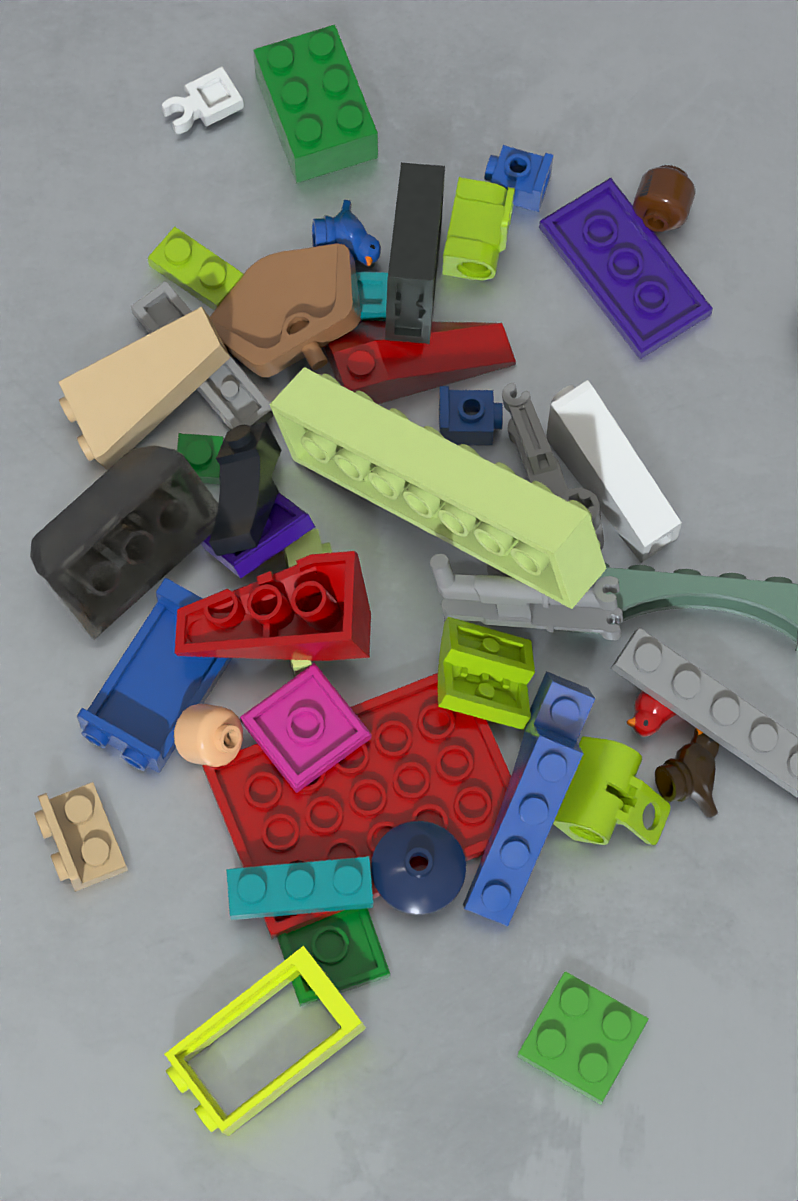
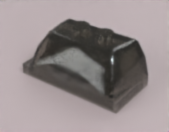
[30,445,218,640]

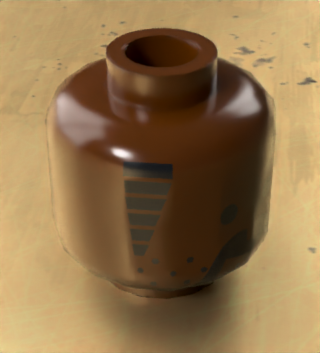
[633,165,696,232]

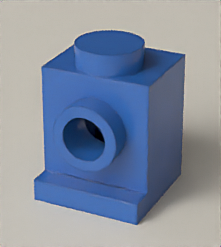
[484,145,554,212]
[439,386,503,445]

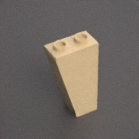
[59,307,231,470]

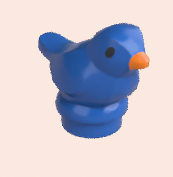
[312,200,381,266]

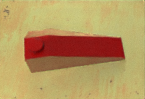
[324,320,516,404]
[175,551,371,661]

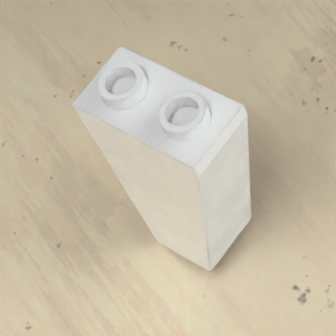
[546,380,682,563]

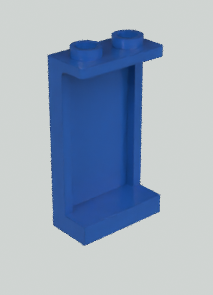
[77,577,232,773]

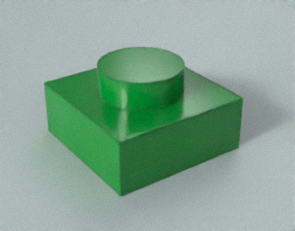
[174,433,224,485]

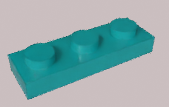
[226,857,374,920]

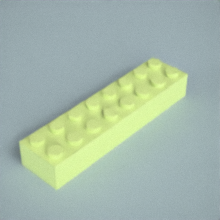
[269,367,607,609]

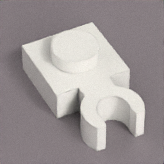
[162,67,244,134]

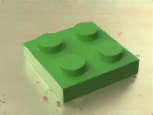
[517,971,649,1105]

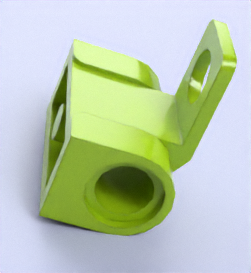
[442,177,515,280]
[553,736,671,845]

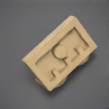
[34,782,128,892]

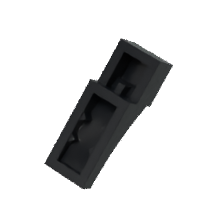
[209,422,282,556]

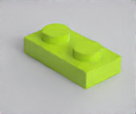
[148,226,244,311]

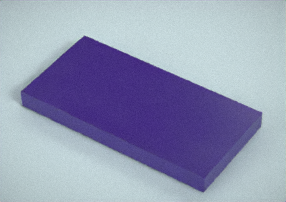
[539,178,713,359]

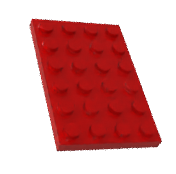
[202,673,511,939]

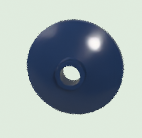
[371,821,466,915]

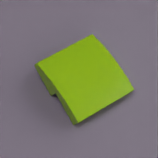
[438,617,535,730]

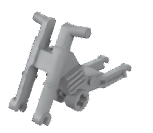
[430,383,623,641]

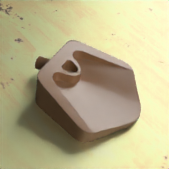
[210,244,361,377]

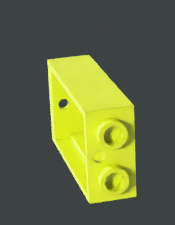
[164,946,366,1136]

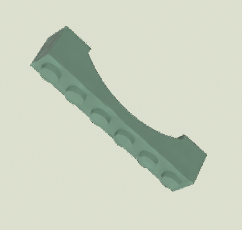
[570,563,798,651]

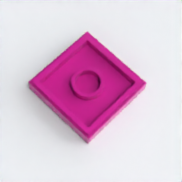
[240,663,371,793]

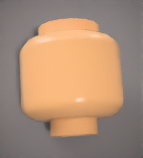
[174,703,243,767]

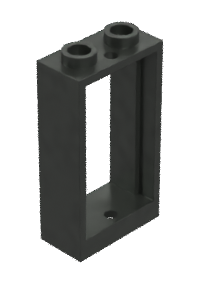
[385,162,445,344]

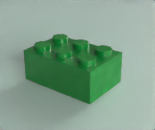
[253,24,378,183]

